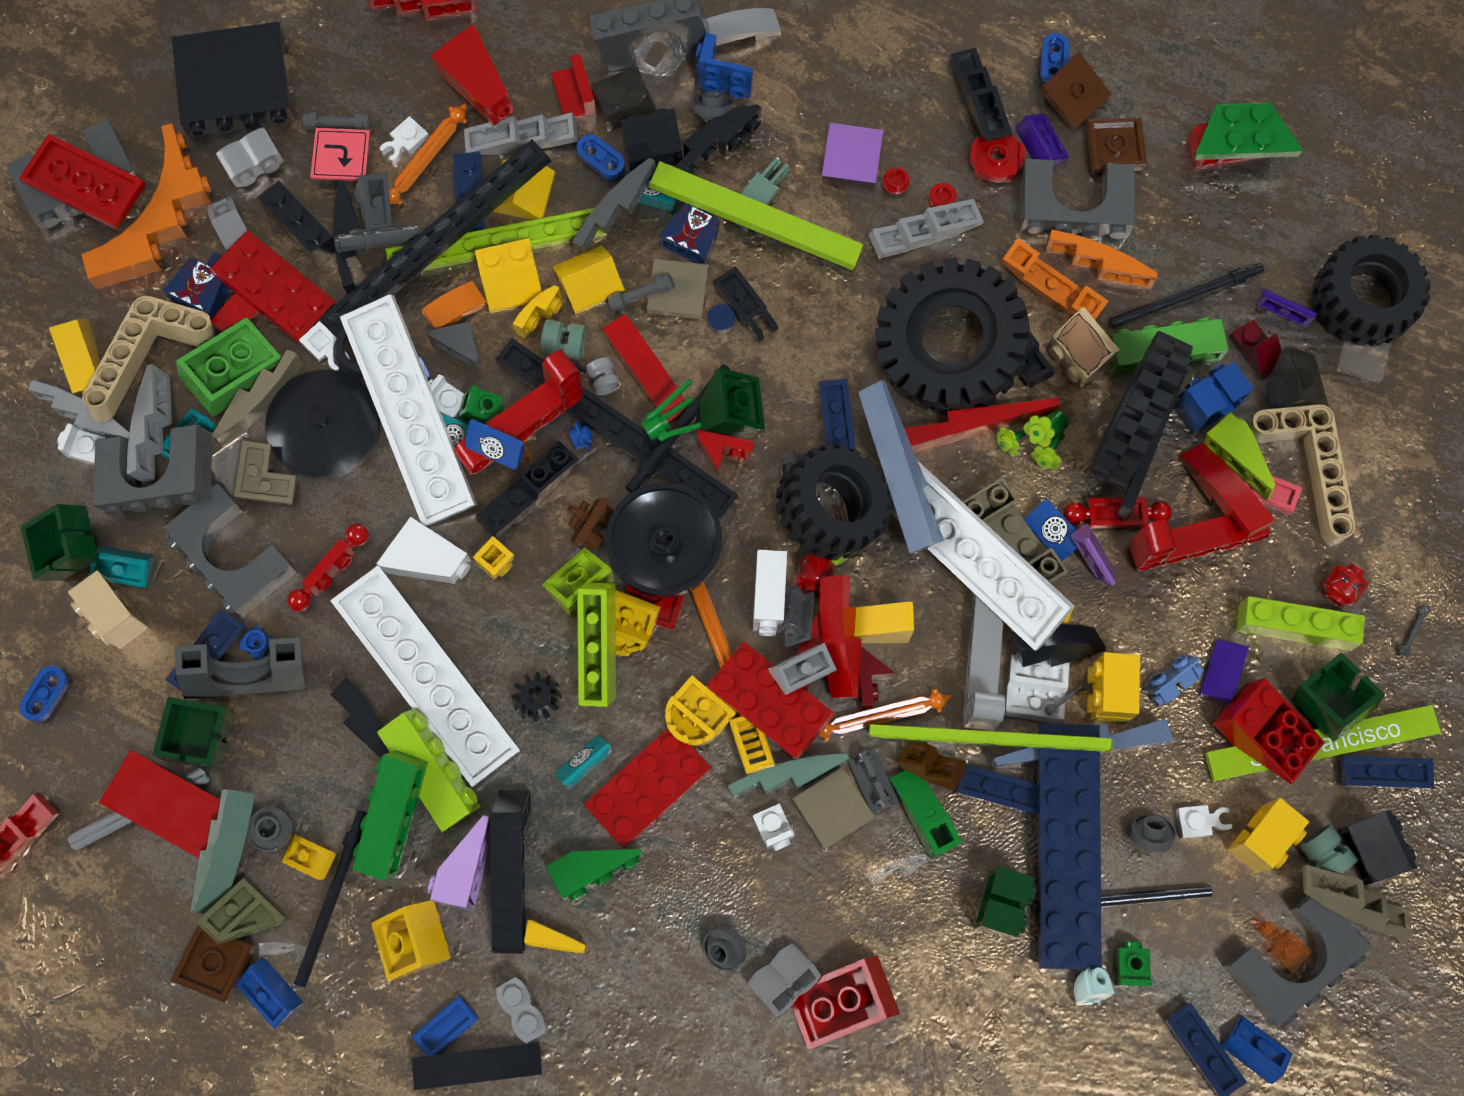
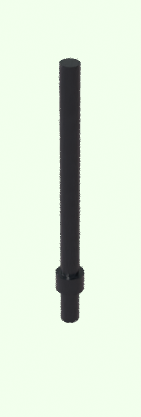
[1108,263,1265,329]
[625,364,731,493]
[294,810,367,988]
[1032,885,1212,913]

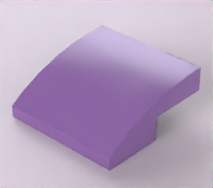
[822,123,883,184]

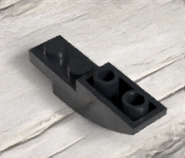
[675,104,762,176]
[476,441,579,538]

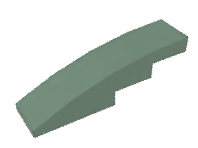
[728,753,849,799]
[190,789,255,913]

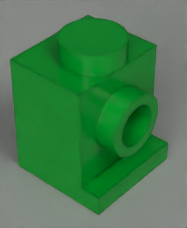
[458,385,506,424]
[1114,942,1152,987]

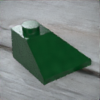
[699,368,765,435]

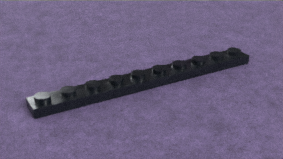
[320,139,551,337]
[495,338,739,520]

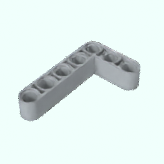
[963,593,1005,731]

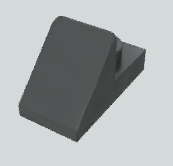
[351,173,392,231]

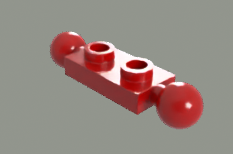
[1064,497,1172,529]
[287,524,369,612]

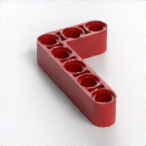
[453,350,583,474]
[1129,516,1271,571]

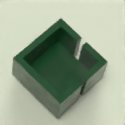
[20,504,99,581]
[1291,652,1385,743]
[152,697,235,771]
[974,866,1037,940]

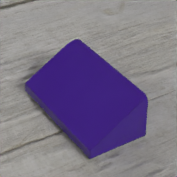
[1016,114,1069,166]
[1256,288,1317,327]
[1199,640,1249,704]

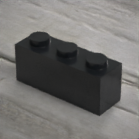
[258,181,335,267]

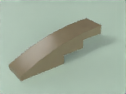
[212,349,303,447]
[1302,864,1412,941]

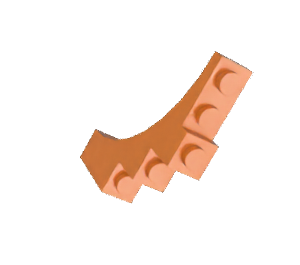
[81,123,212,290]

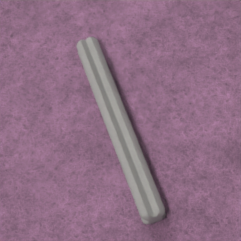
[68,767,209,850]

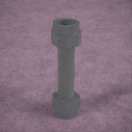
[303,112,371,131]
[608,273,675,312]

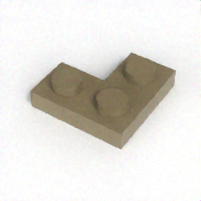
[234,441,297,505]

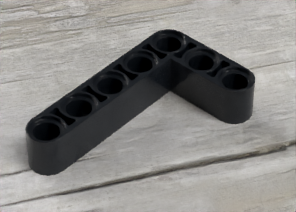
[490,790,531,954]

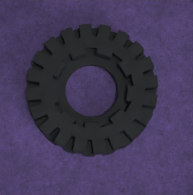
[875,258,1031,414]
[1089,330,1193,490]

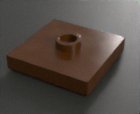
[1039,53,1112,130]
[1086,117,1147,173]
[171,925,255,1004]

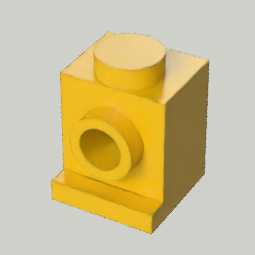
[473,536,514,580]

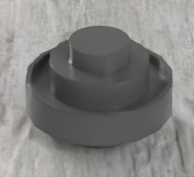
[693,91,732,123]
[247,807,293,852]
[1130,814,1176,852]
[703,925,747,972]

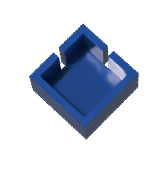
[1174,362,1254,435]

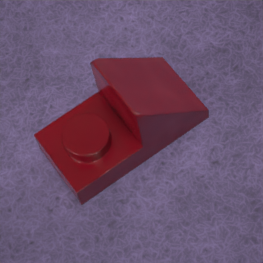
[1229,319,1285,381]
[859,647,895,710]

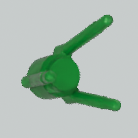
[641,379,701,442]

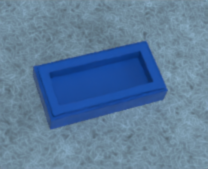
[411,995,479,1056]

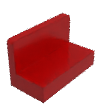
[551,54,596,119]

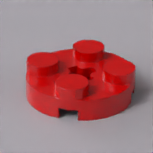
[970,134,1025,183]

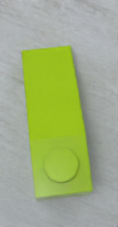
[1204,412,1276,501]

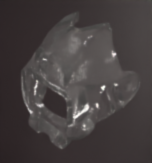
[633,32,684,77]

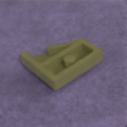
[197,878,285,945]

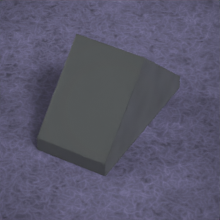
[428,321,482,372]

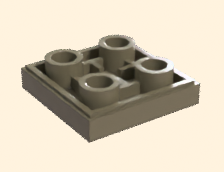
[647,258,709,319]
[792,767,875,850]

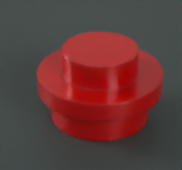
[883,167,910,195]

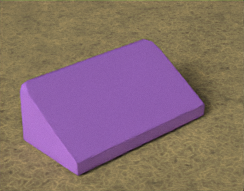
[1071,524,1116,586]

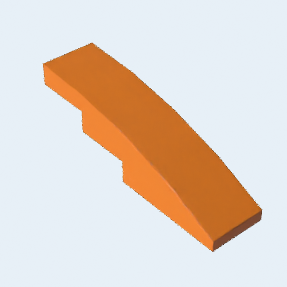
[1045,230,1158,289]

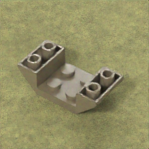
[963,477,1068,583]

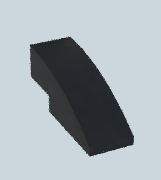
[1011,624,1106,667]
[330,677,390,758]

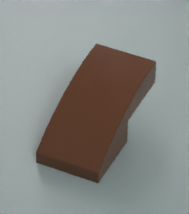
[897,741,967,790]

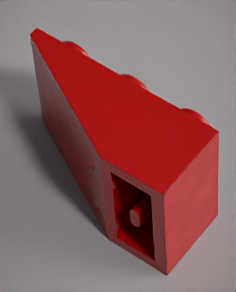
[1213,678,1325,784]

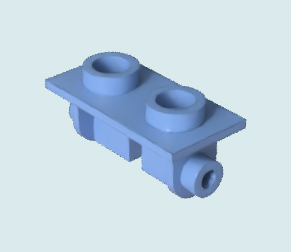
[1141,654,1204,707]

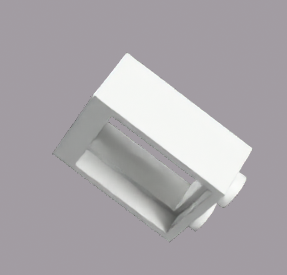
[753,550,787,637]

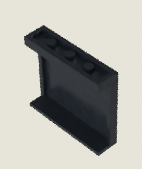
[172,22,295,137]

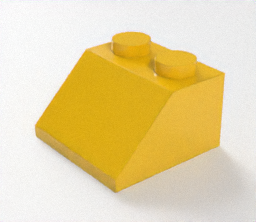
[475,238,542,314]
[371,900,451,982]

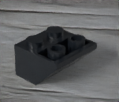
[620,108,683,172]
[1337,810,1417,885]

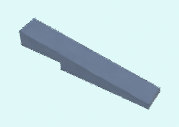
[858,380,944,554]
[990,718,1174,769]

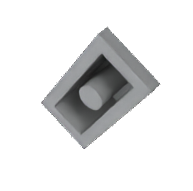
[206,194,249,250]

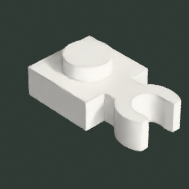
[379,116,429,165]
[299,321,350,371]
[1176,805,1232,839]

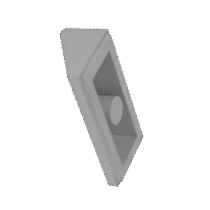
[768,643,837,695]

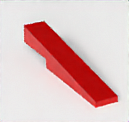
[904,398,1060,453]

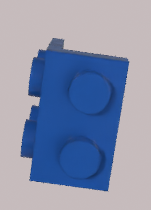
[696,33,753,99]

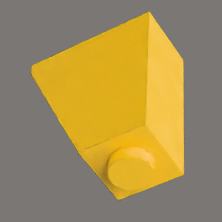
[49,318,100,396]
[854,602,914,643]

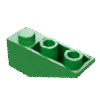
[889,770,963,859]
[545,849,644,902]

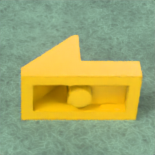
[281,835,336,880]

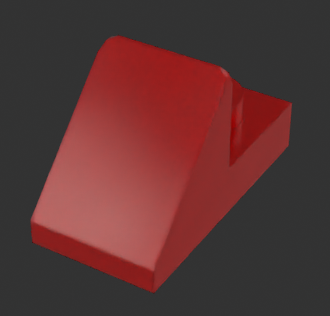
[697,430,754,475]

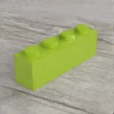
[577,583,616,707]
[1236,596,1365,651]
[377,708,481,832]

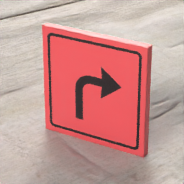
[310,128,370,181]

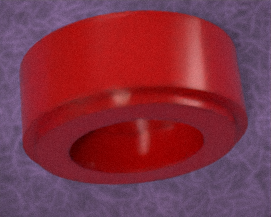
[929,183,957,207]

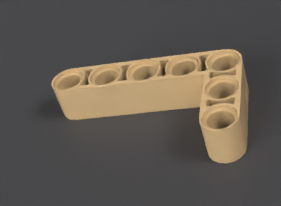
[82,296,215,422]
[1247,405,1355,545]

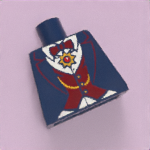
[659,204,720,265]
[163,252,230,320]

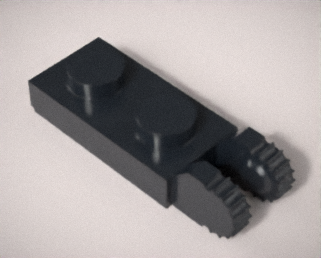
[713,266,778,342]

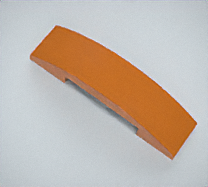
[1001,238,1108,320]

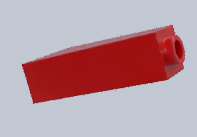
[430,24,515,126]

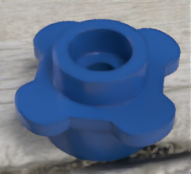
[569,421,593,451]
[239,626,274,660]

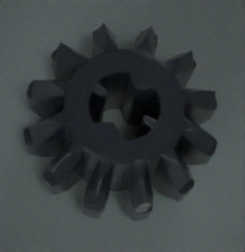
[512,672,562,723]

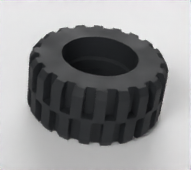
[1313,235,1431,347]
[776,444,892,560]

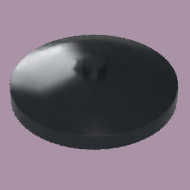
[265,370,381,480]
[606,483,722,598]

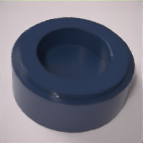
[707,304,735,334]

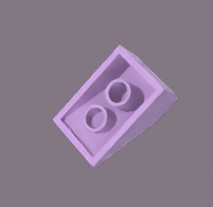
[428,815,491,912]

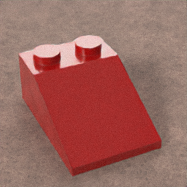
[792,956,900,1050]

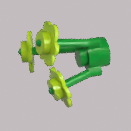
[996,410,1069,470]

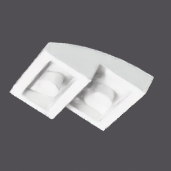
[1004,654,1069,724]

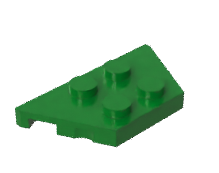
[1194,103,1302,160]

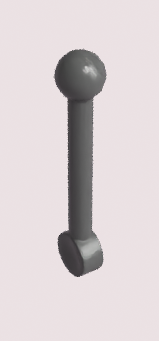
[1399,604,1431,657]
[1044,678,1092,715]

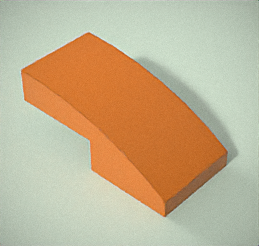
[421,281,487,330]

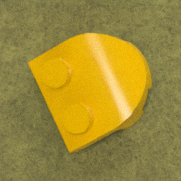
[615,590,661,656]
[665,675,737,746]

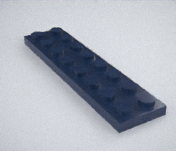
[1038,723,1102,970]

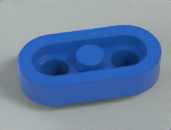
[1040,33,1070,83]
[577,135,625,180]
[20,665,69,722]

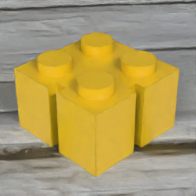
[1087,652,1140,724]
[1227,798,1309,873]

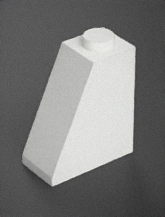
[377,517,471,584]

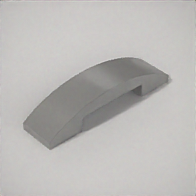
[672,8,781,61]

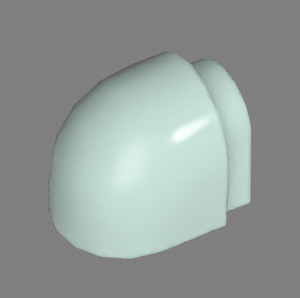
[1073,967,1115,1006]

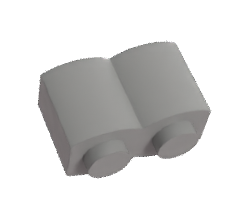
[216,127,284,188]
[747,944,821,1017]
[496,977,549,1044]

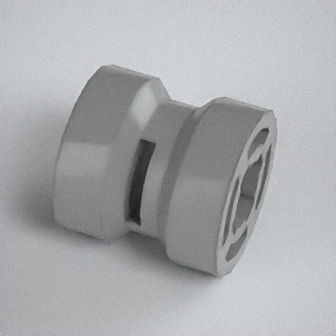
[586,357,621,395]

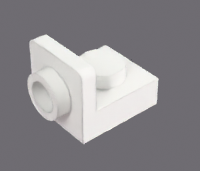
[429,374,464,419]
[58,423,106,465]
[752,803,795,851]

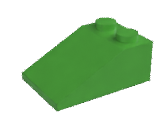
[176,317,282,417]

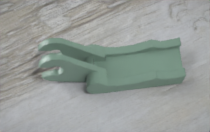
[736,157,791,233]

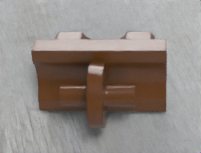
[567,496,614,550]

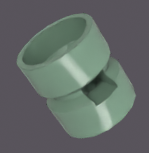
[541,319,586,361]
[1299,824,1358,874]

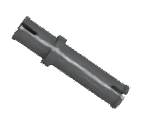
[335,224,419,253]

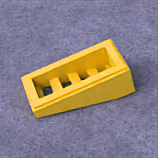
[729,716,775,775]
[524,919,587,954]

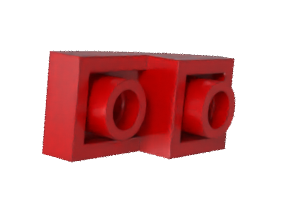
[211,293,260,332]

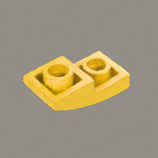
[512,285,563,339]

